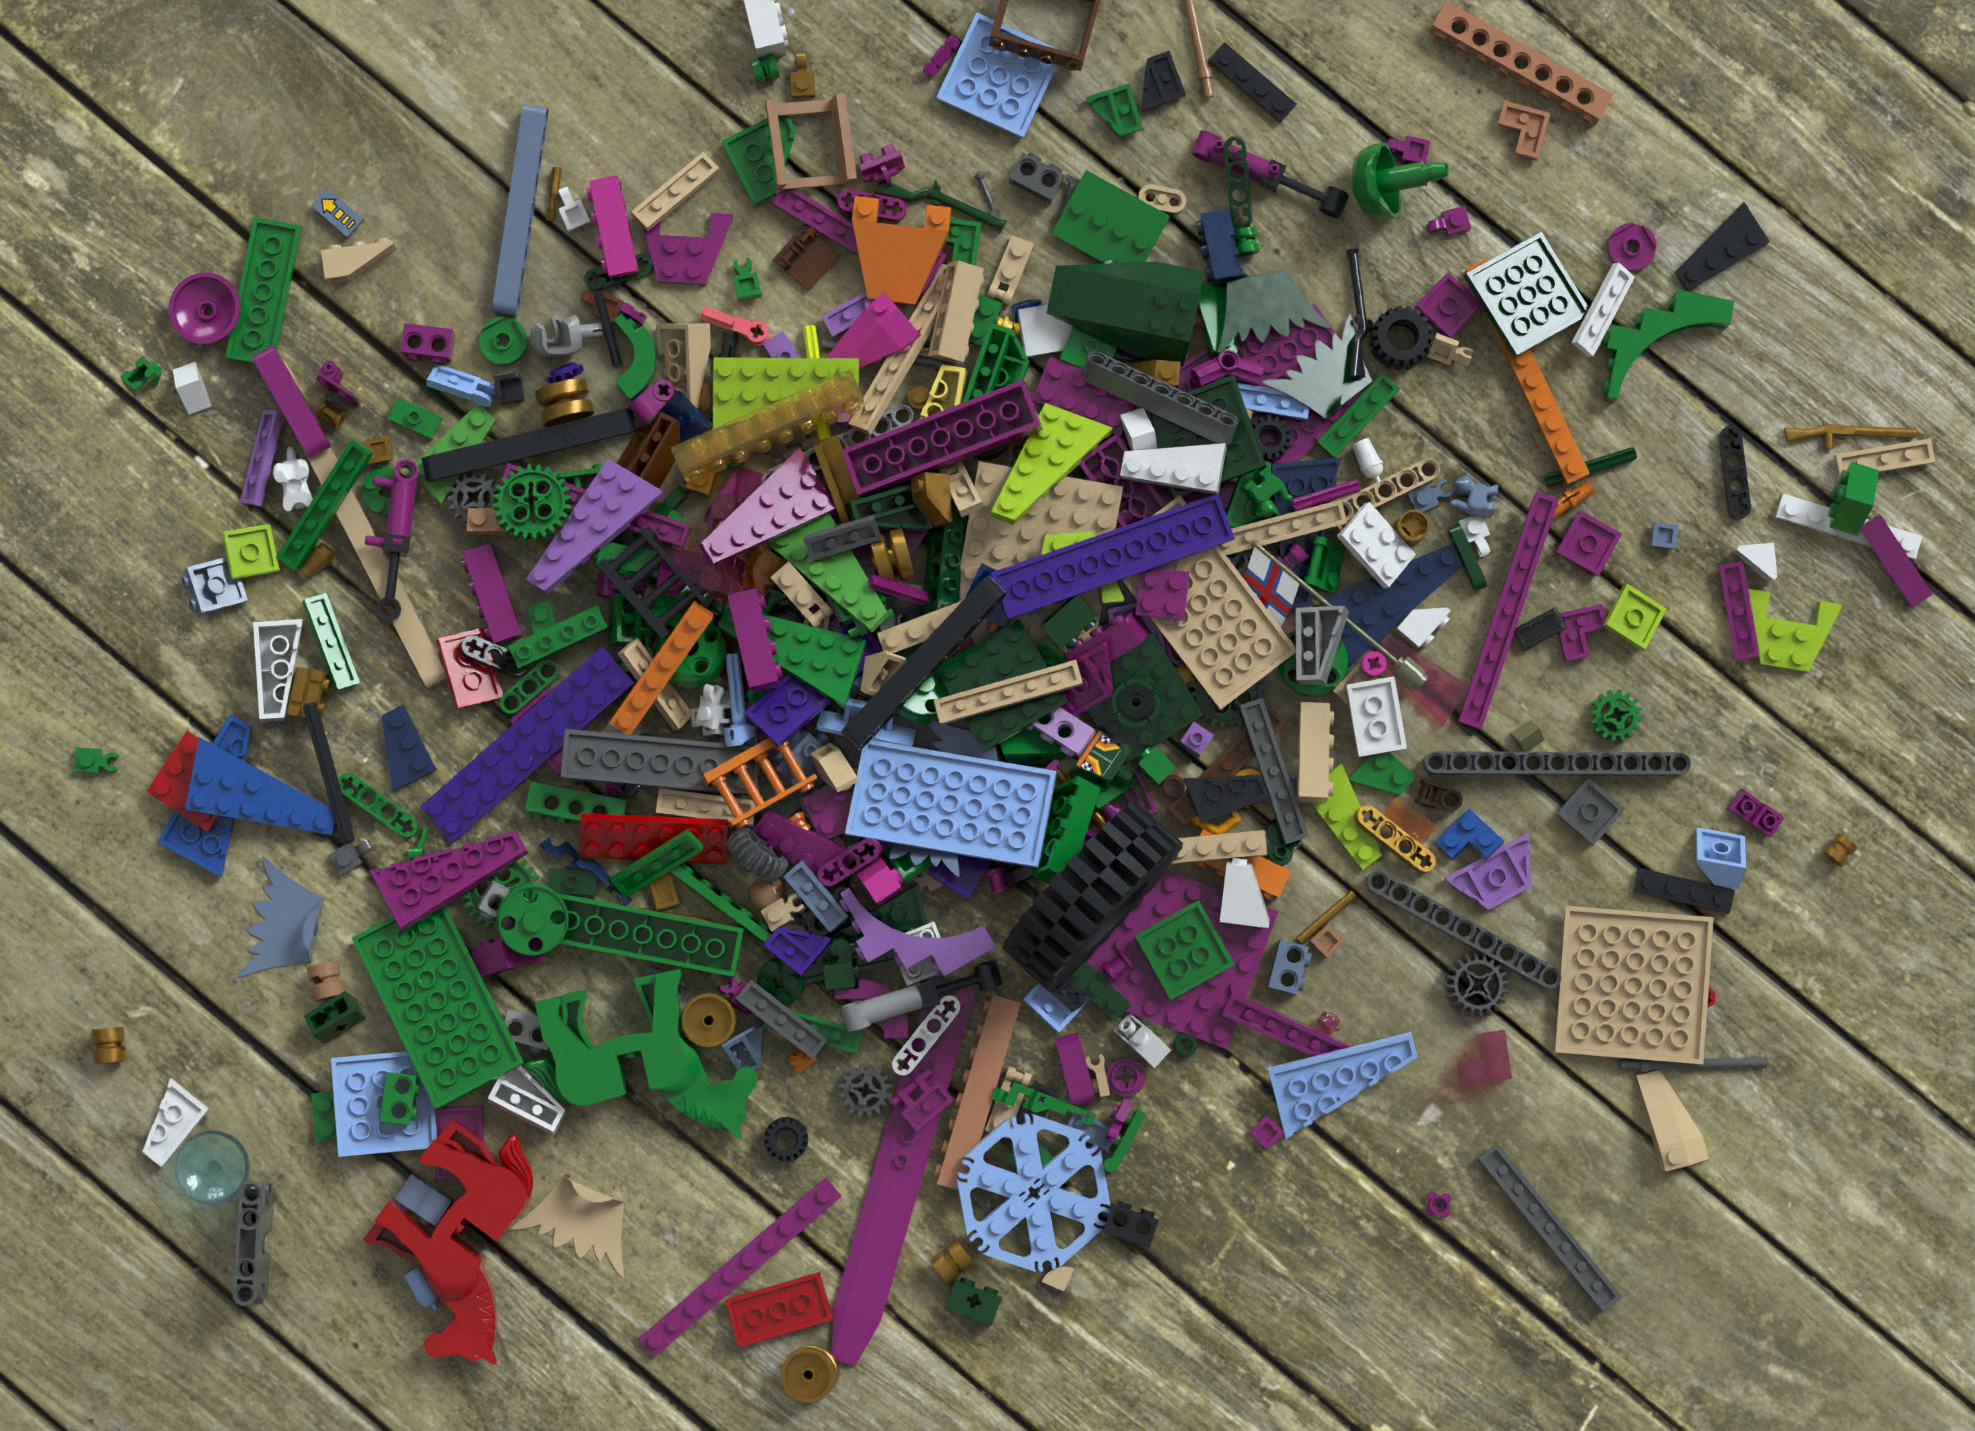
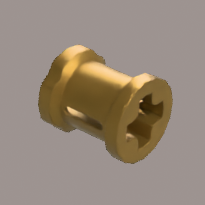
[315,399,348,430]

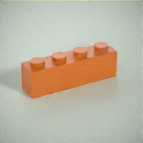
[1193,829,1291,901]

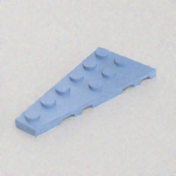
[1268,1032,1418,1139]

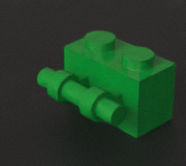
[609,593,655,647]

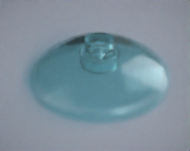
[175,1131,250,1205]

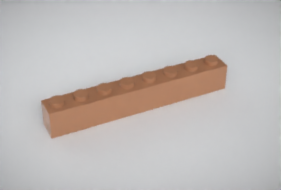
[934,995,1021,1190]

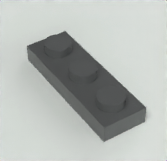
[803,515,881,561]

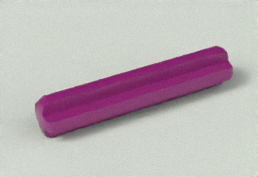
[1291,479,1361,512]
[867,575,929,605]

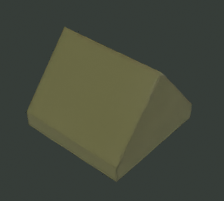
[1510,720,1544,752]

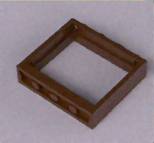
[988,0,1101,71]

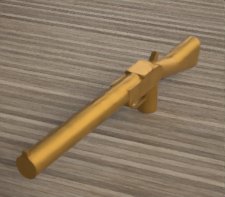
[1784,421,1917,449]

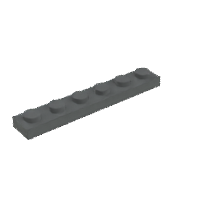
[1238,698,1309,844]

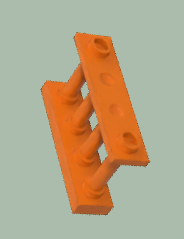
[701,738,817,829]

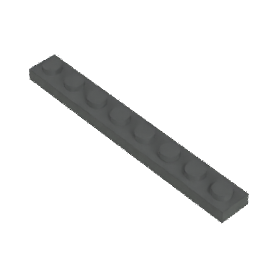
[1477,1143,1622,1313]

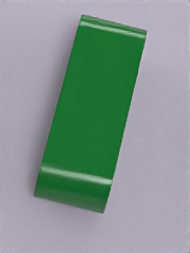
[500,660,561,716]

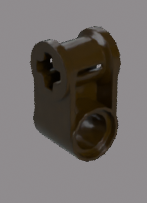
[1414,779,1463,813]

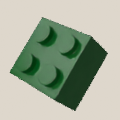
[1827,462,1879,536]

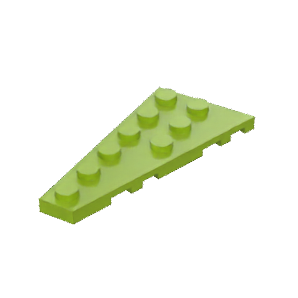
[991,403,1113,525]

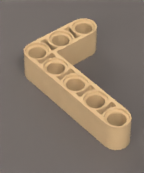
[1334,458,1440,569]

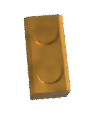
[286,667,331,719]

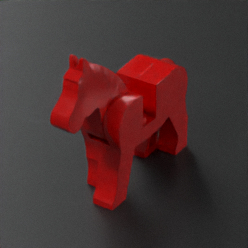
[363,1119,533,1365]

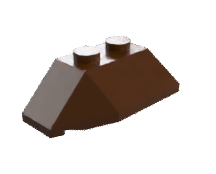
[617,412,681,489]

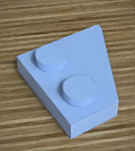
[1022,983,1090,1034]

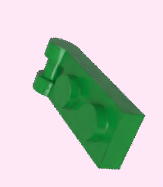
[1103,1109,1146,1172]

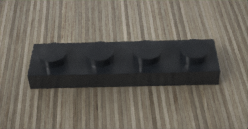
[1208,42,1297,124]
[1633,868,1735,914]

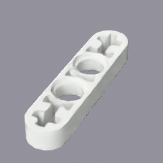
[892,995,960,1075]

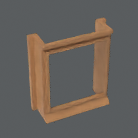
[764,94,857,190]

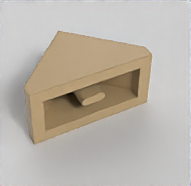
[861,651,907,696]

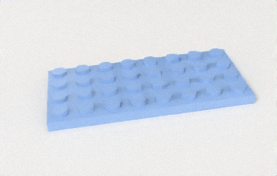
[845,740,1057,869]

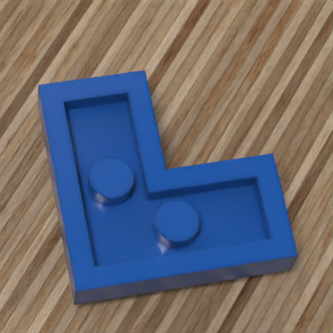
[1435,808,1504,861]

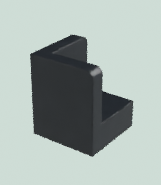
[494,372,525,405]

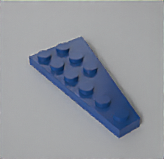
[157,714,253,878]
[185,737,335,835]

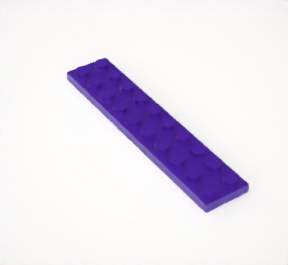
[989,493,1235,620]
[420,646,635,843]

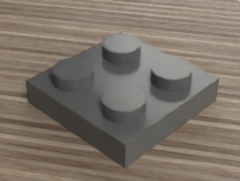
[1556,777,1625,846]

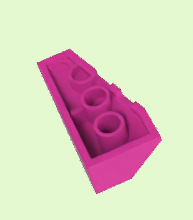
[826,292,921,371]

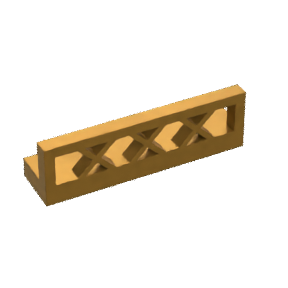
[814,434,861,524]

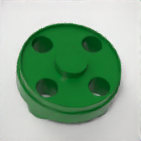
[655,622,727,688]
[1277,630,1348,697]
[897,652,950,724]
[496,882,569,955]

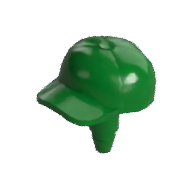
[1351,143,1449,220]

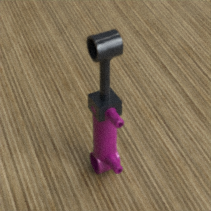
[1191,130,1350,219]
[364,459,419,625]

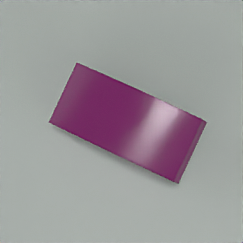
[1727,789,1784,838]

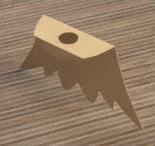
[510,1176,625,1278]

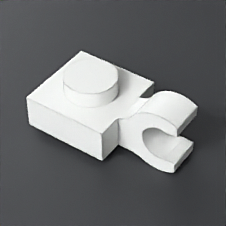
[558,187,591,232]
[1458,516,1490,558]
[695,684,724,730]

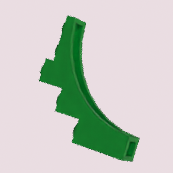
[1601,290,1735,403]

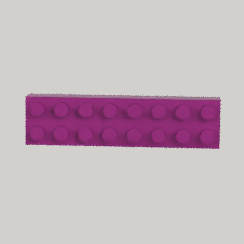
[841,379,1044,498]

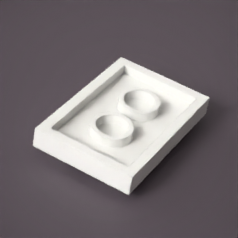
[1337,502,1416,589]
[1346,676,1407,757]

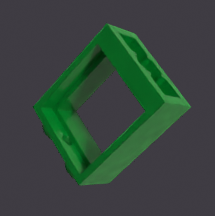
[593,543,660,581]

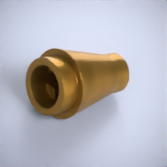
[300,542,336,578]

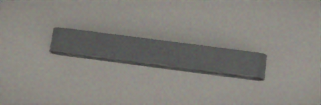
[1365,871,1562,989]

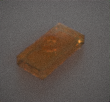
[1384,797,1436,845]

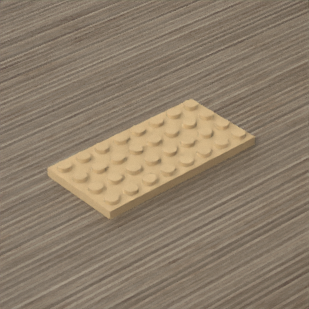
[1121,495,1296,710]

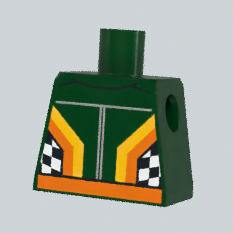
[1072,729,1135,789]

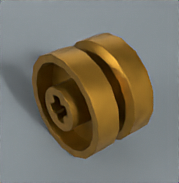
[535,378,595,427]
[870,528,915,583]
[681,993,737,1048]
[781,1345,839,1403]

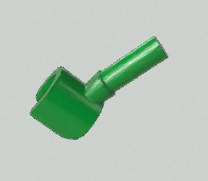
[408,827,429,861]

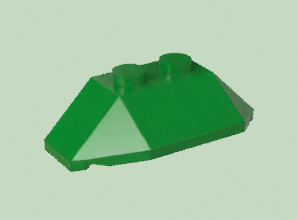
[962,323,1030,403]

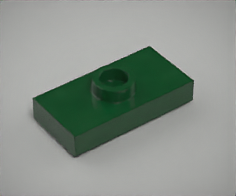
[548,868,598,896]

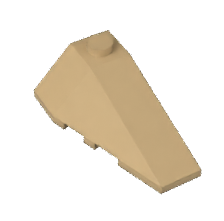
[1635,1069,1709,1171]

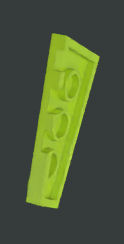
[1310,763,1382,870]

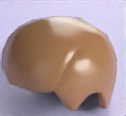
[749,877,788,912]

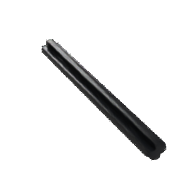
[303,702,355,844]

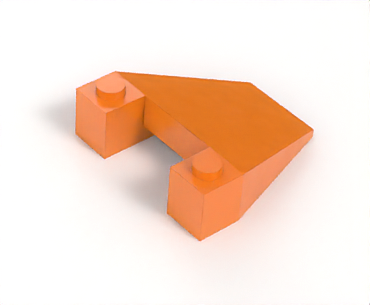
[852,196,951,305]

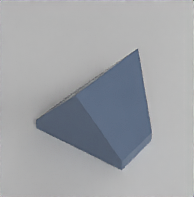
[721,1022,765,1070]

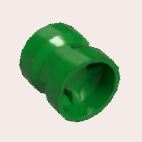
[750,54,780,83]
[1234,227,1260,257]

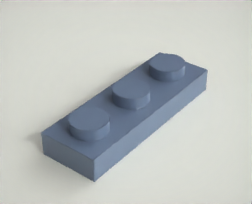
[783,861,850,933]

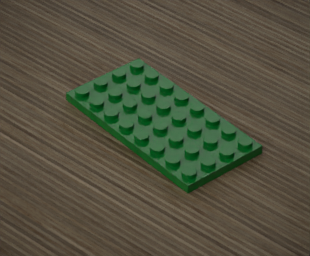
[352,905,525,1111]

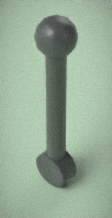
[975,171,1000,218]

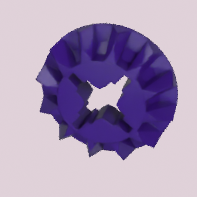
[546,362,584,384]

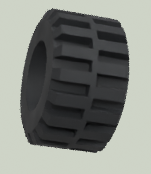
[1370,306,1433,370]

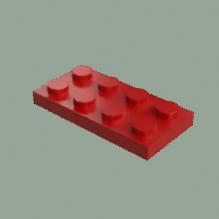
[725,1272,834,1348]

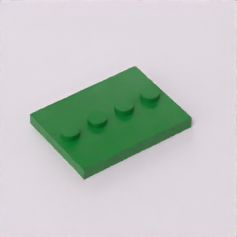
[1051,170,1171,263]

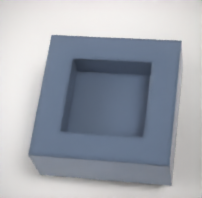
[1650,522,1679,550]

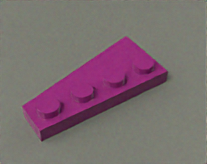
[752,810,855,891]

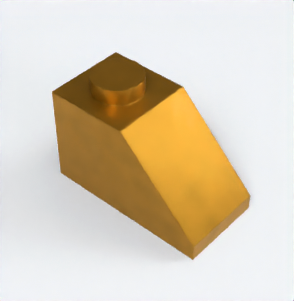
[1131,360,1180,389]
[911,472,953,527]

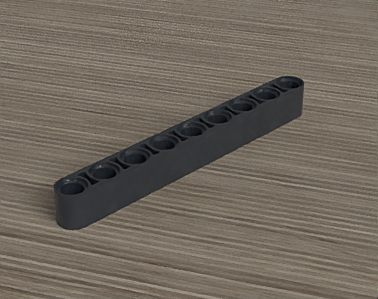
[421,408,637,482]
[841,576,1007,751]

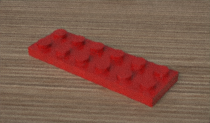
[580,813,728,864]

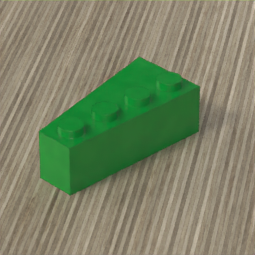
[1033,776,1101,885]

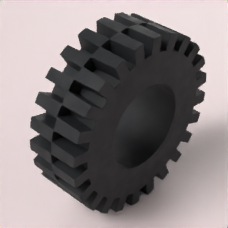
[1002,801,1183,992]

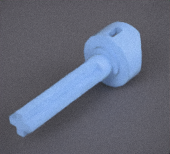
[724,653,758,747]

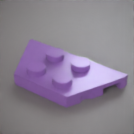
[1444,833,1531,910]

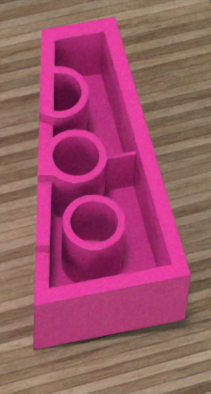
[586,175,639,278]
[855,853,904,907]

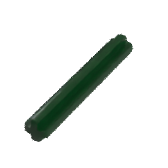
[1544,447,1637,487]

